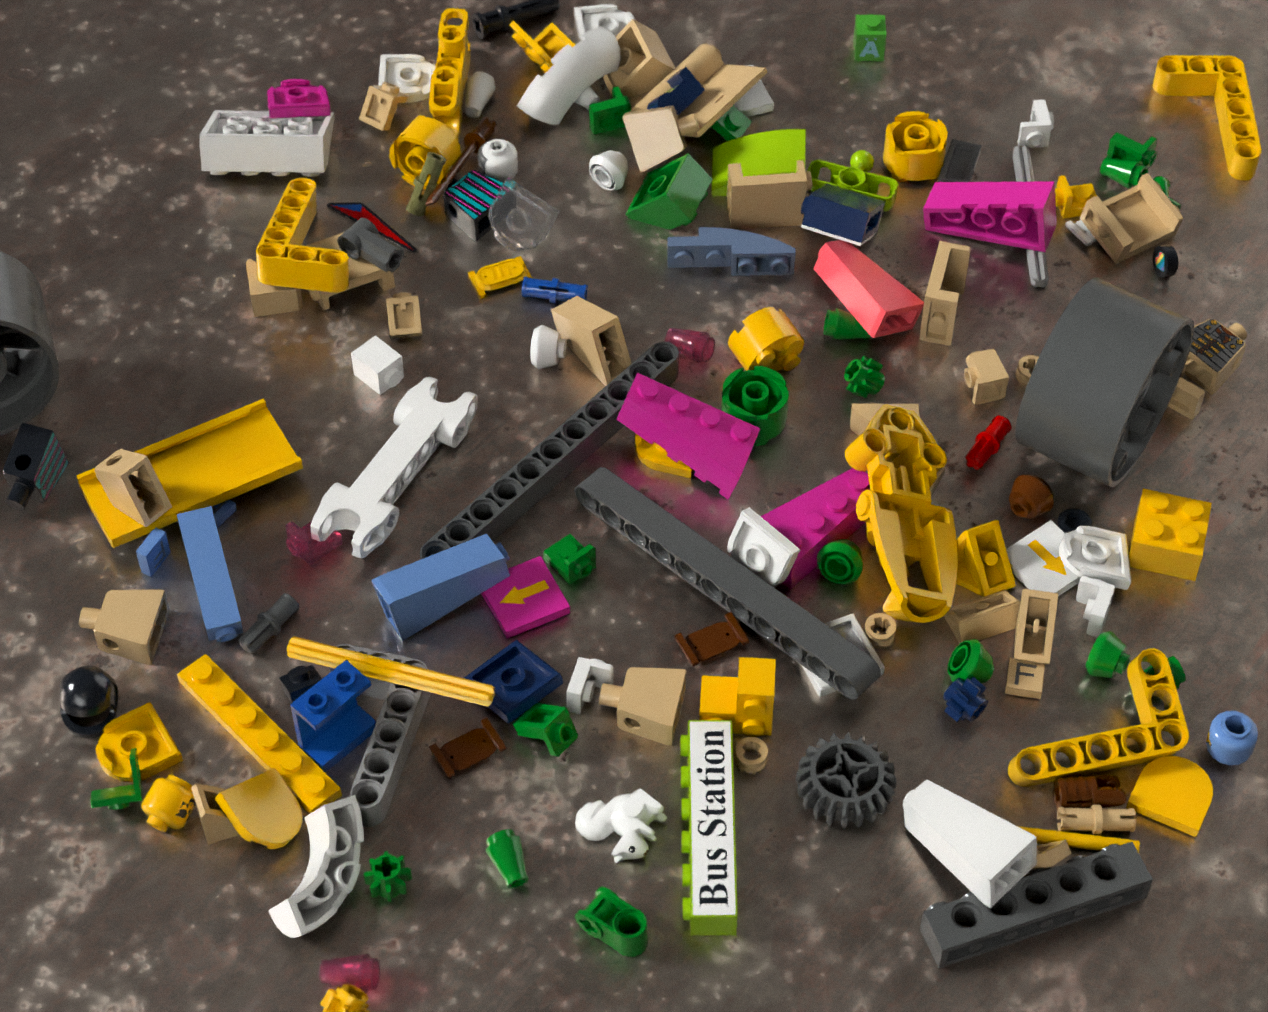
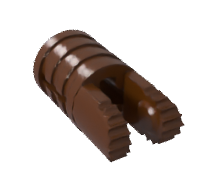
[1053,775,1127,810]

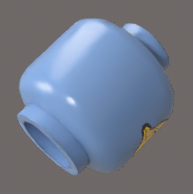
[1206,711,1258,765]

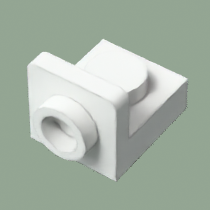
[1076,576,1116,638]
[566,657,613,714]

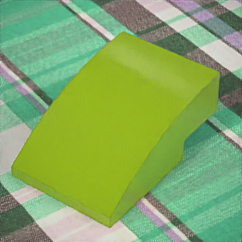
[711,129,806,196]

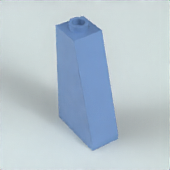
[177,506,243,642]
[371,534,510,641]

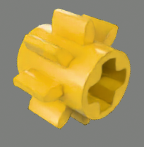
[320,984,370,1012]

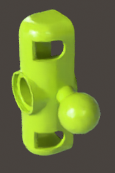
[807,150,898,212]

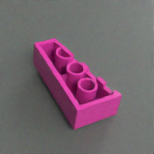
[923,181,1057,252]
[616,373,760,500]
[761,468,870,590]

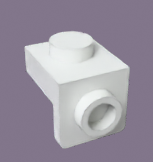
[1017,99,1054,148]

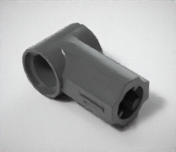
[337,218,404,273]

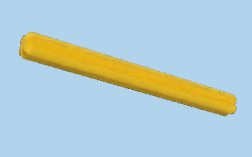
[287,637,495,707]

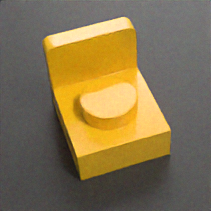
[1055,175,1097,218]

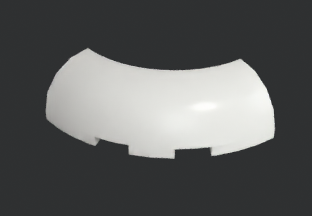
[517,26,621,125]
[268,795,364,938]

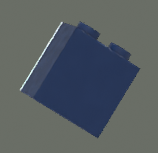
[801,184,885,246]

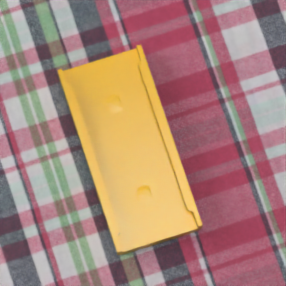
[76,398,303,548]

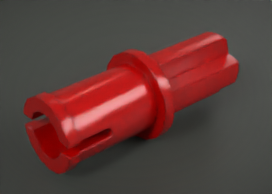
[965,415,1012,470]

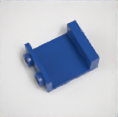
[290,660,377,773]

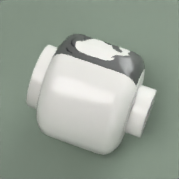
[478,139,518,183]

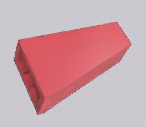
[813,240,924,338]

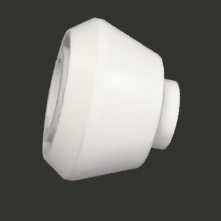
[589,150,629,190]
[530,325,567,369]

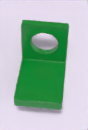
[90,748,143,810]

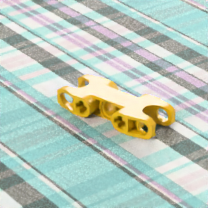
[429,8,471,141]

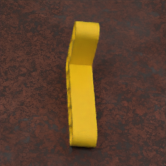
[1153,55,1262,181]
[256,178,349,293]
[1008,648,1189,787]

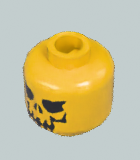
[141,774,196,833]

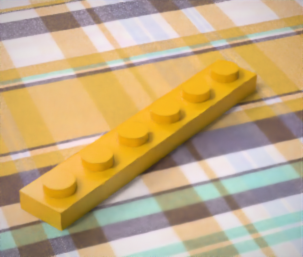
[177,654,342,814]

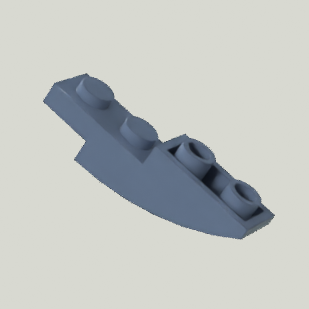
[667,227,796,276]

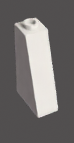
[903,779,1037,908]

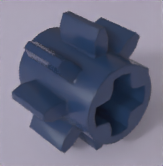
[943,677,988,723]

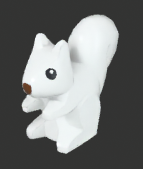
[575,788,667,863]

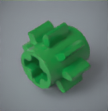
[844,355,885,399]
[363,851,412,902]

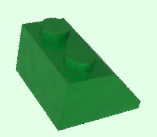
[625,153,712,230]

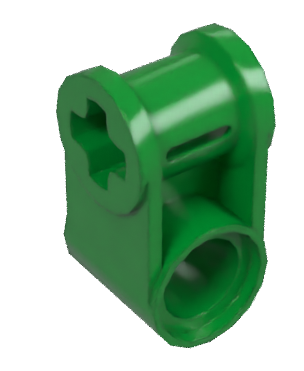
[575,886,648,957]

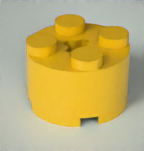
[883,111,948,182]
[389,115,461,189]
[728,307,804,372]

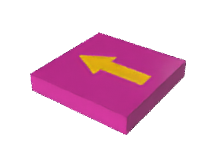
[481,556,570,639]

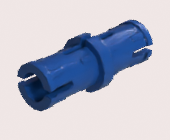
[522,277,588,304]

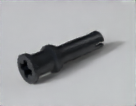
[472,0,560,39]

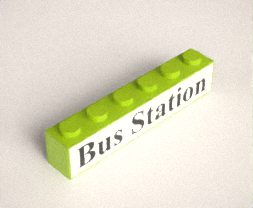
[680,720,738,935]

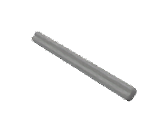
[1012,146,1049,288]

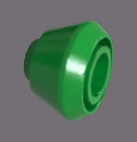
[817,539,863,584]
[1086,631,1131,678]
[947,639,994,684]

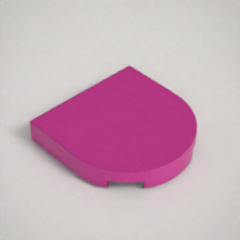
[267,79,330,118]

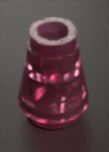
[665,328,715,363]
[319,954,380,993]

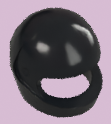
[59,665,118,739]

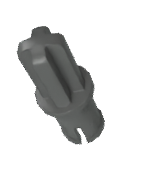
[239,593,300,654]

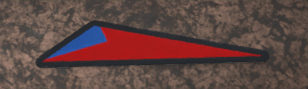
[327,202,417,253]

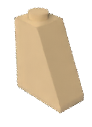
[551,296,632,386]

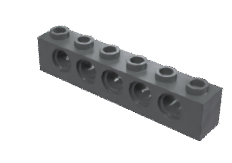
[920,842,1153,968]

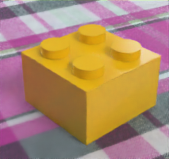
[1128,488,1212,581]

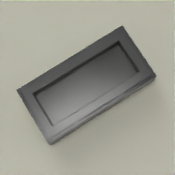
[937,139,982,182]

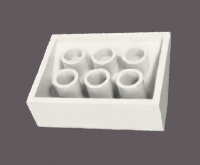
[199,110,334,177]

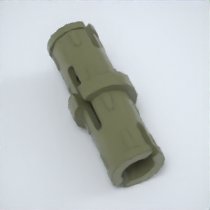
[406,152,446,217]

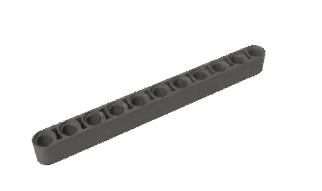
[420,341,679,559]
[574,467,881,700]

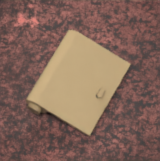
[631,44,768,137]

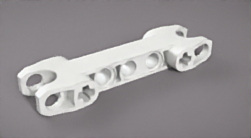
[310,376,477,559]

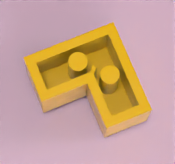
[699,657,776,737]

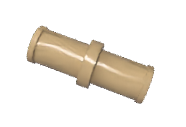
[1057,805,1136,835]

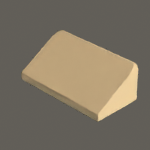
[944,590,1020,643]

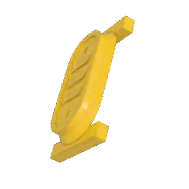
[468,256,532,299]

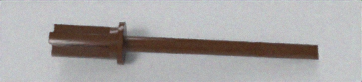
[426,117,497,206]

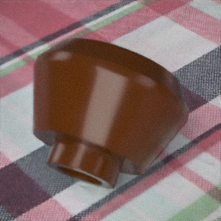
[1009,475,1054,519]

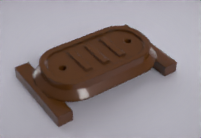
[675,612,749,667]
[429,718,507,778]

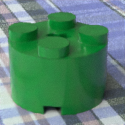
[721,366,789,446]

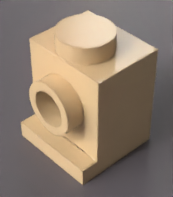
[964,348,1009,405]

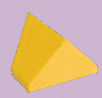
[956,520,1016,597]

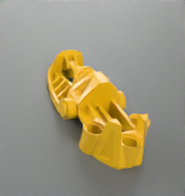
[845,404,958,623]

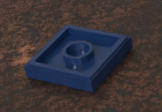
[464,639,563,724]

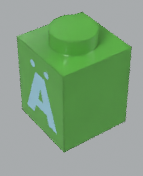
[853,14,886,62]

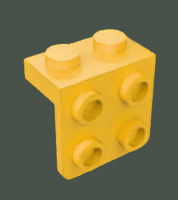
[509,21,575,73]

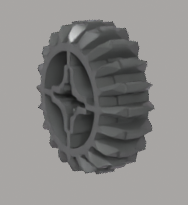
[796,732,897,829]

